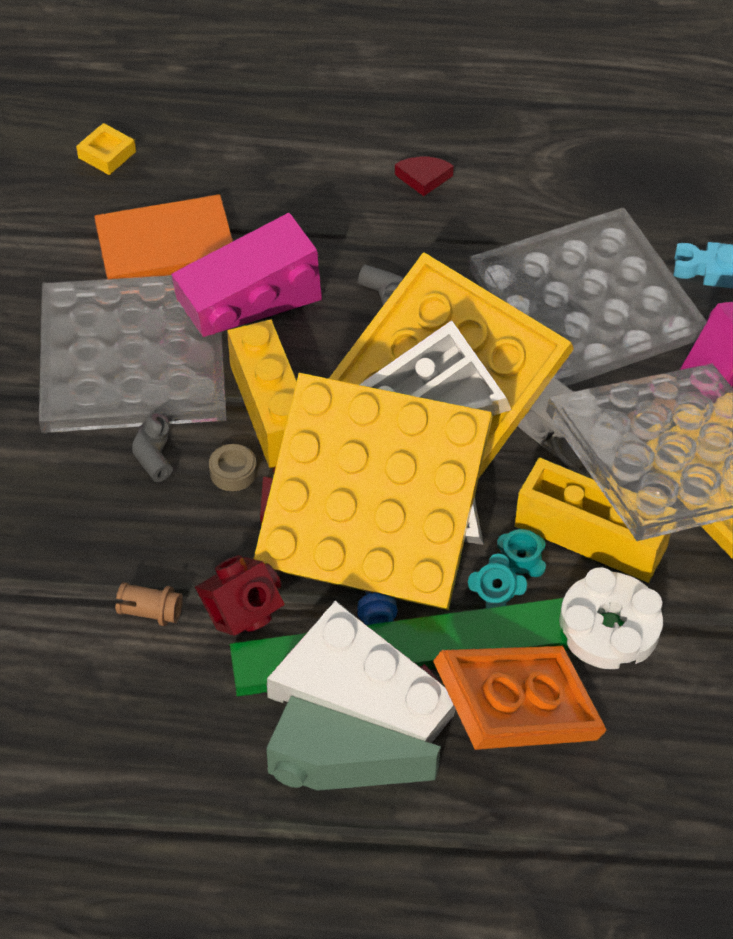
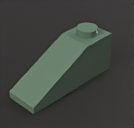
[266,696,441,791]

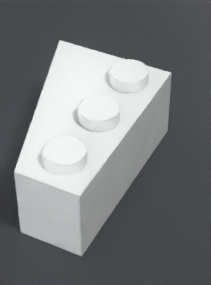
[359,321,512,415]
[267,602,456,743]

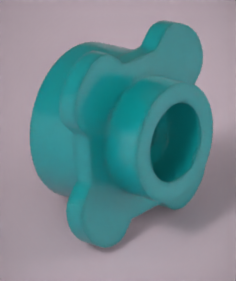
[497,529,546,577]
[468,554,527,608]

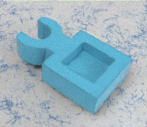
[673,242,733,288]

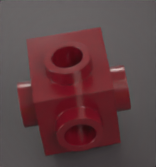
[195,555,285,636]

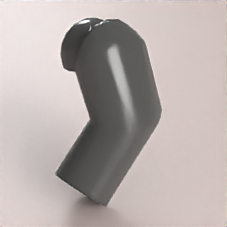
[358,264,403,305]
[132,413,173,482]

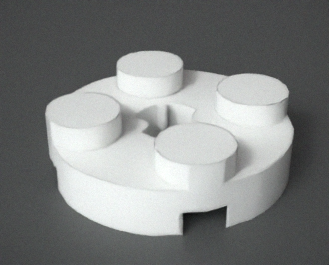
[559,568,663,669]

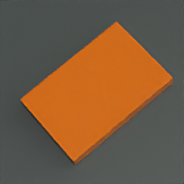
[94,195,233,287]
[433,646,606,750]

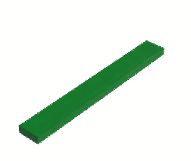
[230,598,624,697]

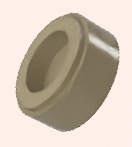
[209,444,257,491]

